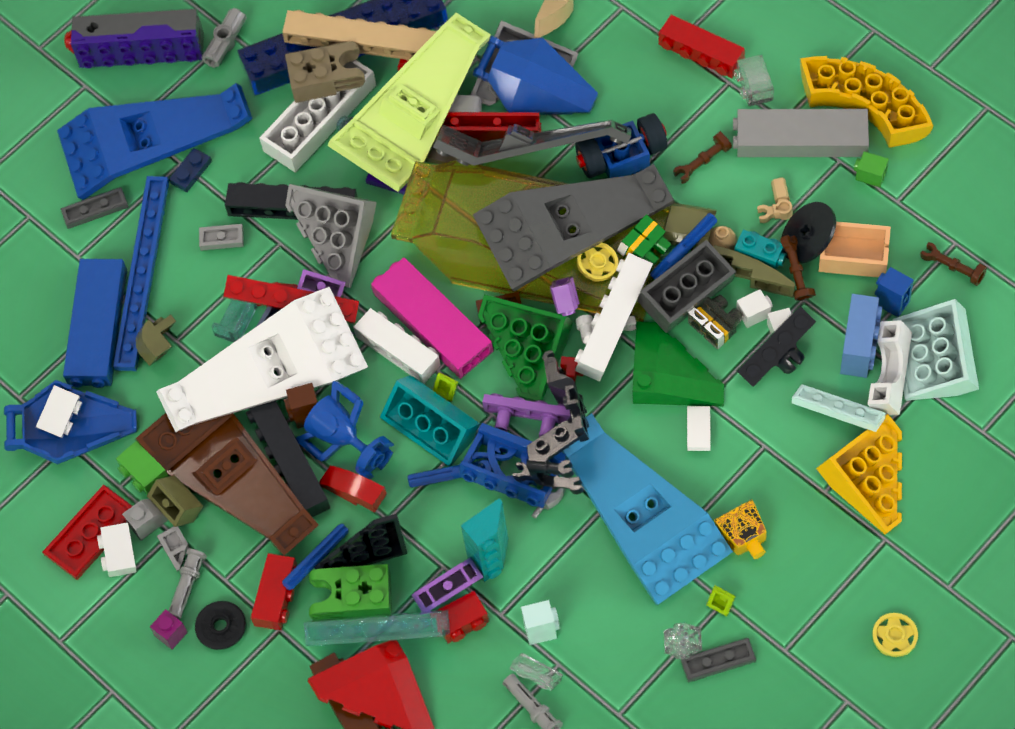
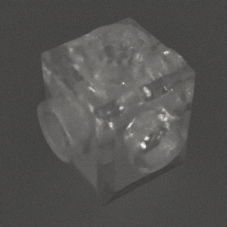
[664,623,702,660]

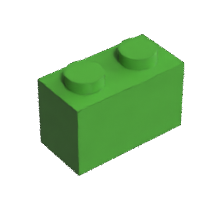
[116,441,169,495]

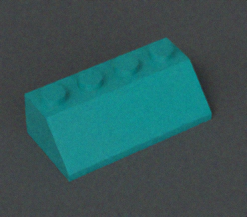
[380,375,480,466]
[461,498,508,582]

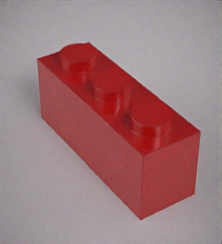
[251,553,298,631]

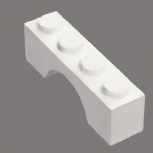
[868,320,912,415]

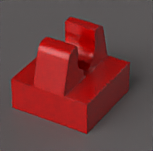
[560,356,584,383]

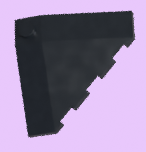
[314,513,408,569]

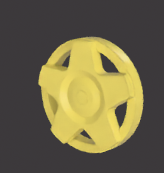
[577,243,618,282]
[872,613,918,657]

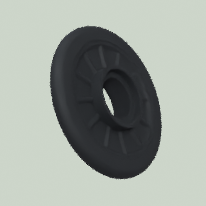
[195,601,246,650]

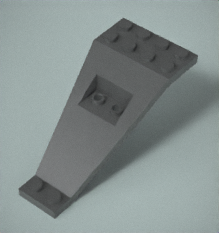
[433,120,631,166]
[473,164,675,291]

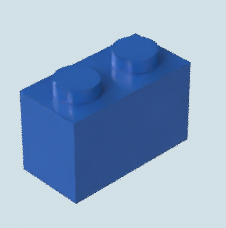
[875,267,914,317]

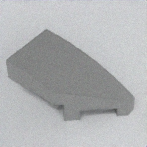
[157,526,188,572]

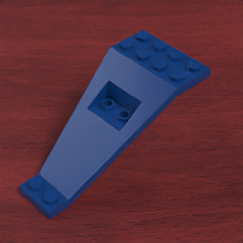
[57,83,253,200]

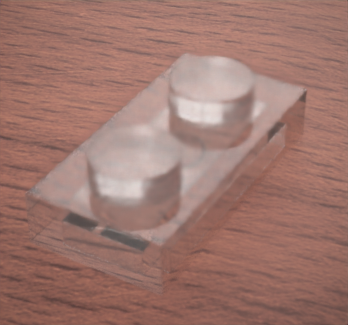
[510,653,563,691]

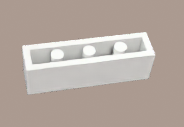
[353,308,441,384]

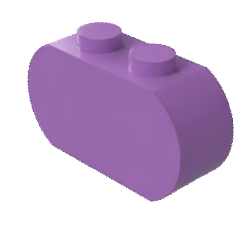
[411,557,483,615]

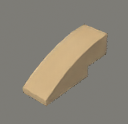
[534,0,574,38]

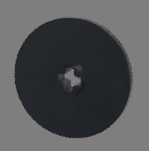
[782,202,836,264]

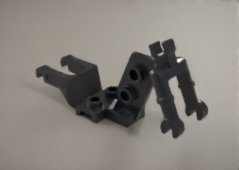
[513,350,589,495]

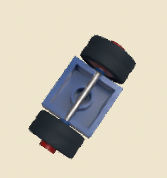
[575,113,668,178]

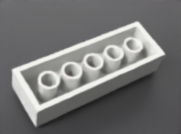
[260,60,376,173]

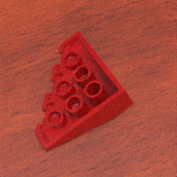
[307,638,434,729]

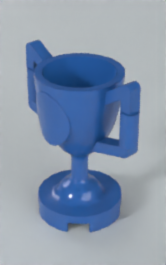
[296,381,394,479]

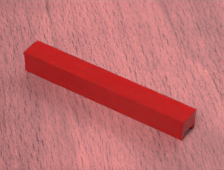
[435,112,541,142]

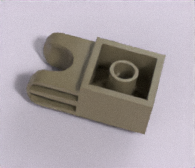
[285,41,365,103]

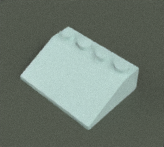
[893,299,979,401]

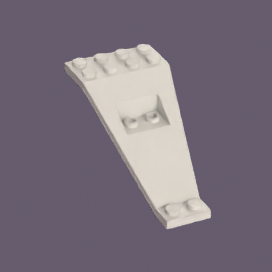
[156,287,368,432]

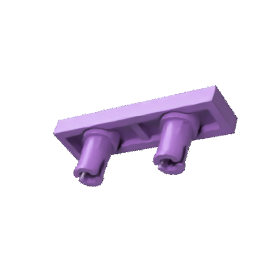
[482,393,570,437]

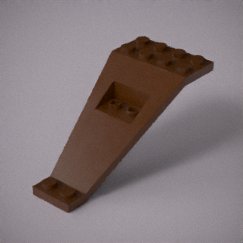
[135,413,319,556]

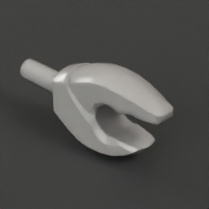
[531,486,565,519]

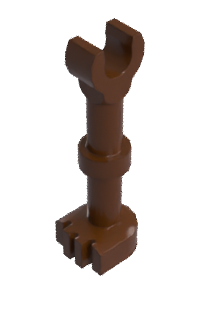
[673,131,732,184]
[780,235,816,301]
[921,242,987,286]

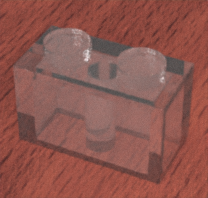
[734,55,774,107]

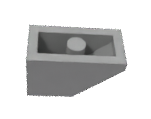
[122,499,168,540]

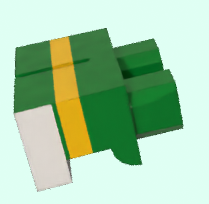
[617,214,672,269]

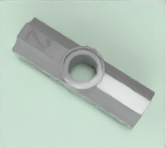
[202,8,246,68]

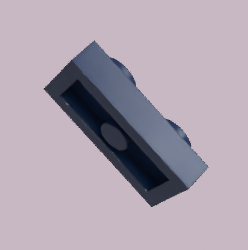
[169,148,212,192]

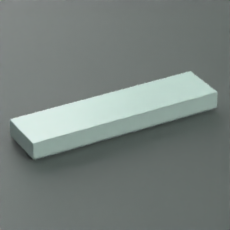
[792,384,886,432]

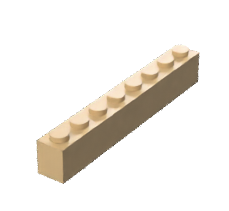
[283,10,437,60]

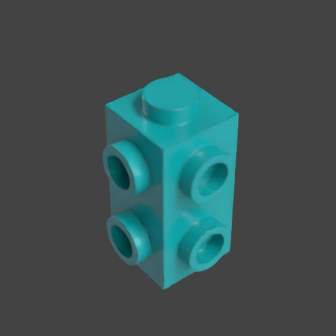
[734,230,786,270]

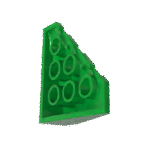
[478,294,573,401]
[632,322,724,407]

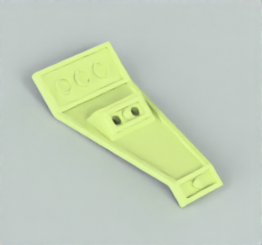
[328,13,491,192]

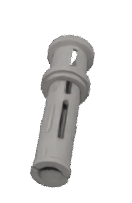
[168,549,207,620]
[503,674,563,729]

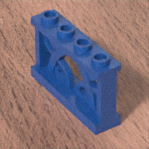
[459,423,566,508]

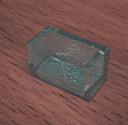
[212,299,257,342]

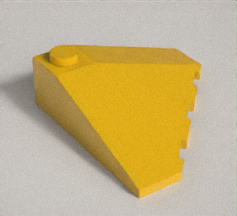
[816,414,902,535]

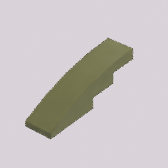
[714,245,795,298]

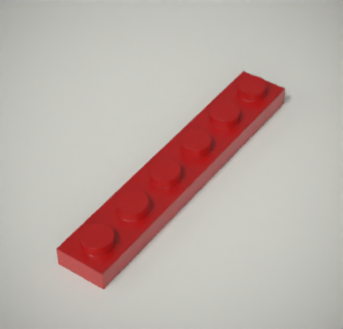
[223,275,359,324]

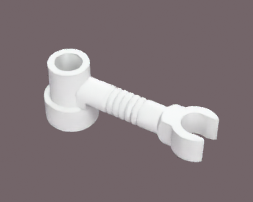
[575,315,636,341]

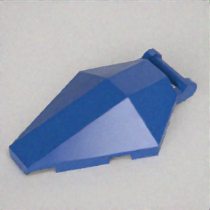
[472,36,598,115]
[4,380,137,464]

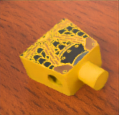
[714,499,767,559]

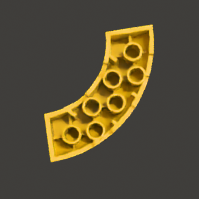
[800,56,933,148]

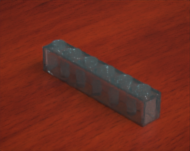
[304,610,450,646]

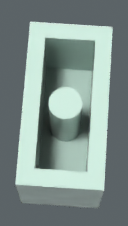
[521,600,560,645]

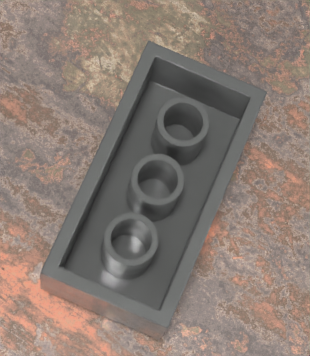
[637,240,736,333]

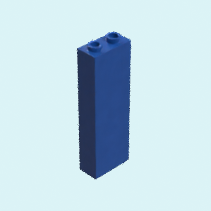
[63,259,127,388]

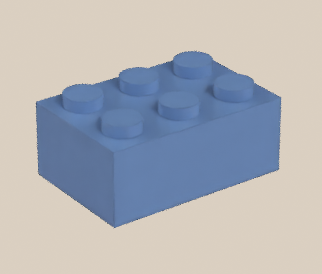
[840,294,882,378]

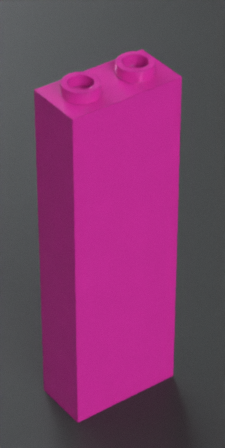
[371,257,493,379]

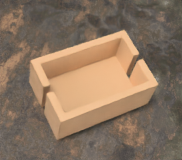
[819,222,891,278]

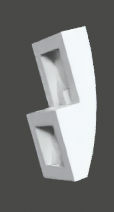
[687,406,710,451]

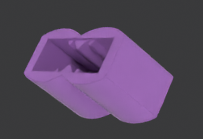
[550,276,580,316]

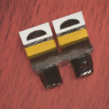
[688,294,742,350]

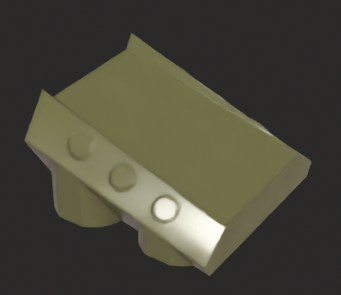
[664,203,717,250]

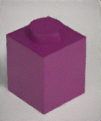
[150,609,188,650]

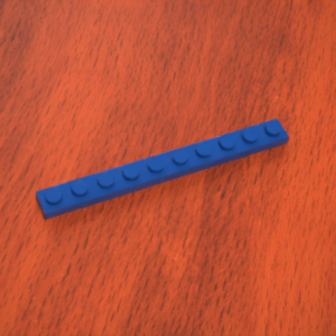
[113,176,169,371]

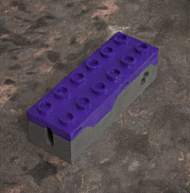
[64,9,204,68]

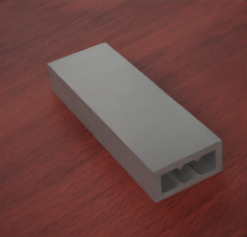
[733,109,869,157]

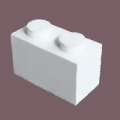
[36,385,82,438]
[97,523,136,577]

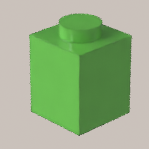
[853,151,889,188]

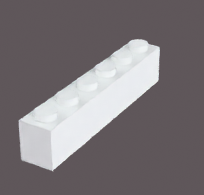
[574,253,653,382]

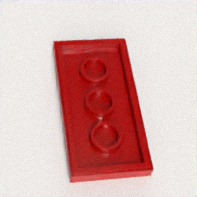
[42,484,132,580]

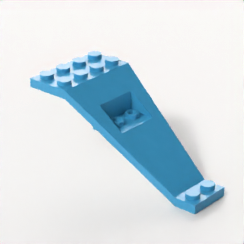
[562,413,733,605]

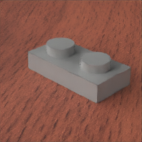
[199,224,244,250]

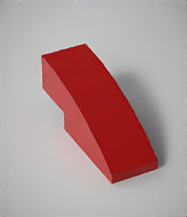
[319,465,387,513]

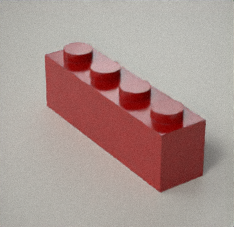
[659,15,745,78]

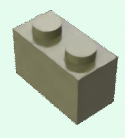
[147,475,203,527]

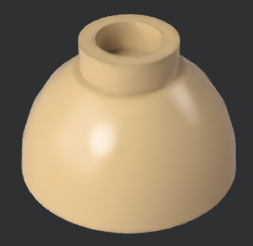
[708,226,737,250]

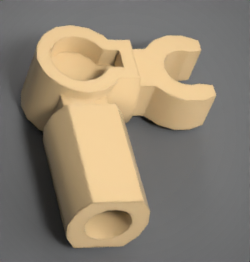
[757,177,793,223]

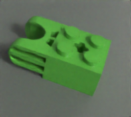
[309,564,392,621]

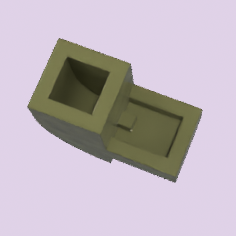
[136,314,176,366]

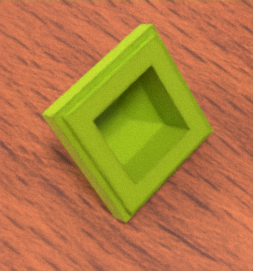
[433,372,458,402]
[706,585,736,617]

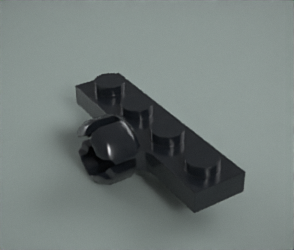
[736,306,816,387]

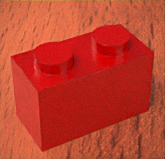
[433,591,489,644]

